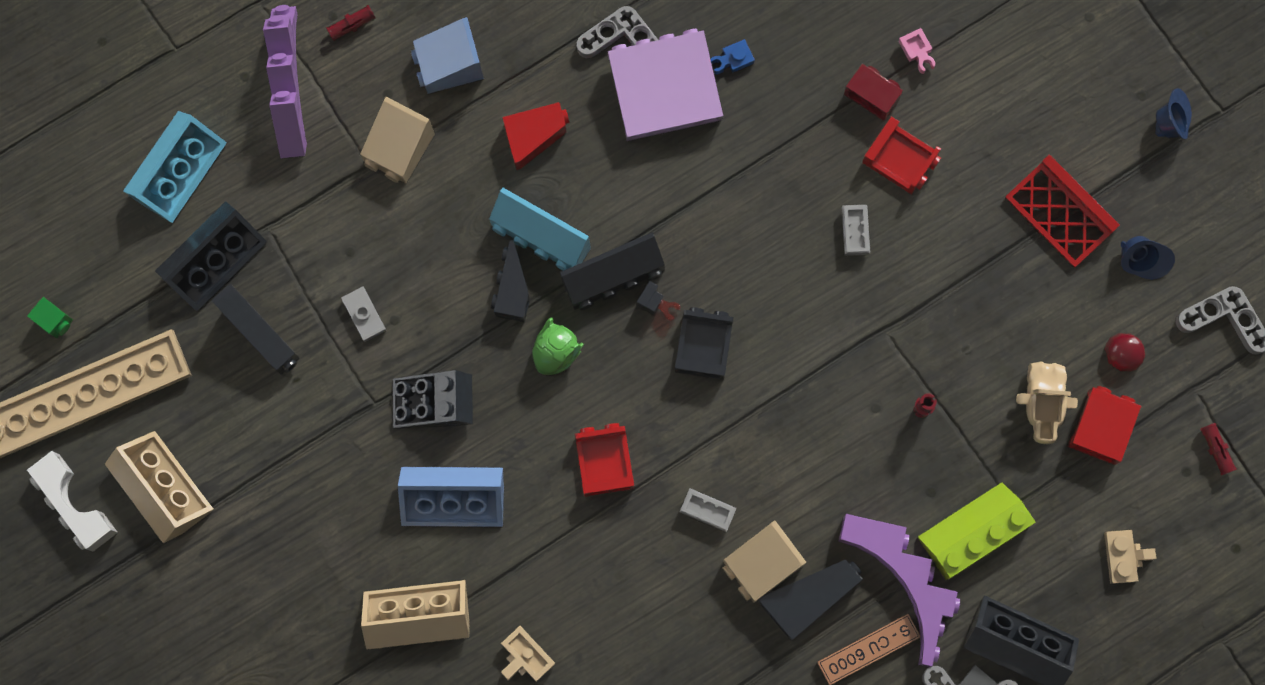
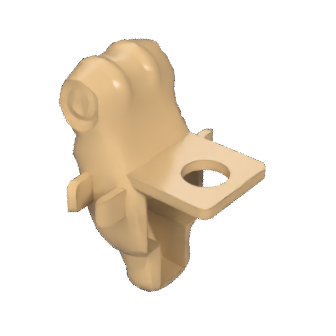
[1016,362,1078,444]

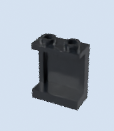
[675,307,734,380]

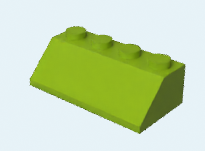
[917,483,1036,580]

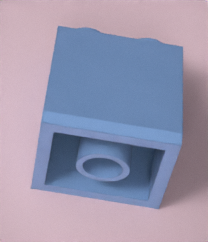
[411,17,484,94]

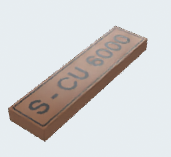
[817,614,921,685]

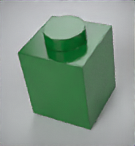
[27,297,73,338]

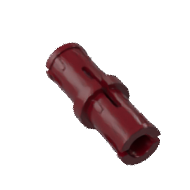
[326,5,376,41]
[913,393,937,418]
[1200,423,1237,476]

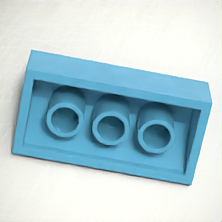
[123,111,227,223]
[489,187,591,271]

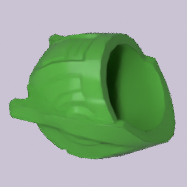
[532,317,584,375]

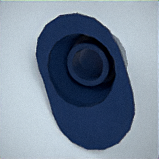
[1156,88,1192,140]
[1121,236,1175,280]

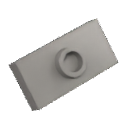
[842,205,870,256]
[341,287,387,342]
[680,488,736,532]

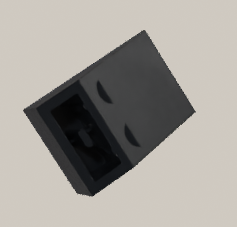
[393,370,473,428]

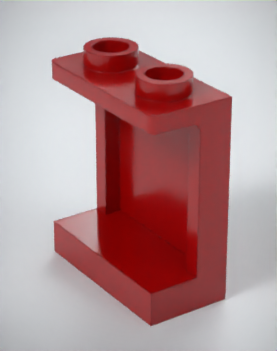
[862,116,941,194]
[1067,386,1141,465]
[575,423,635,497]

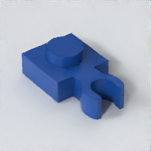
[710,39,755,75]

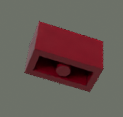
[844,64,903,121]

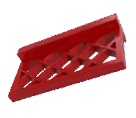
[1005,154,1120,268]

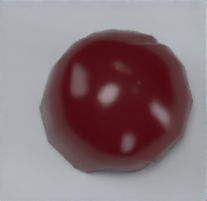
[1104,333,1145,372]

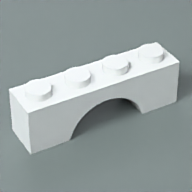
[27,451,118,551]

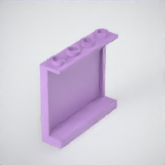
[608,29,723,141]

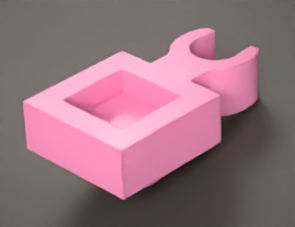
[898,28,935,74]

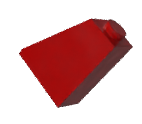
[502,102,570,170]

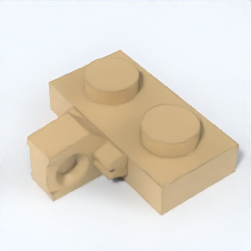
[1104,530,1156,584]
[501,626,555,682]

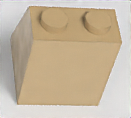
[360,97,435,183]
[723,521,806,603]

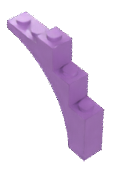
[263,5,307,158]
[839,514,960,667]

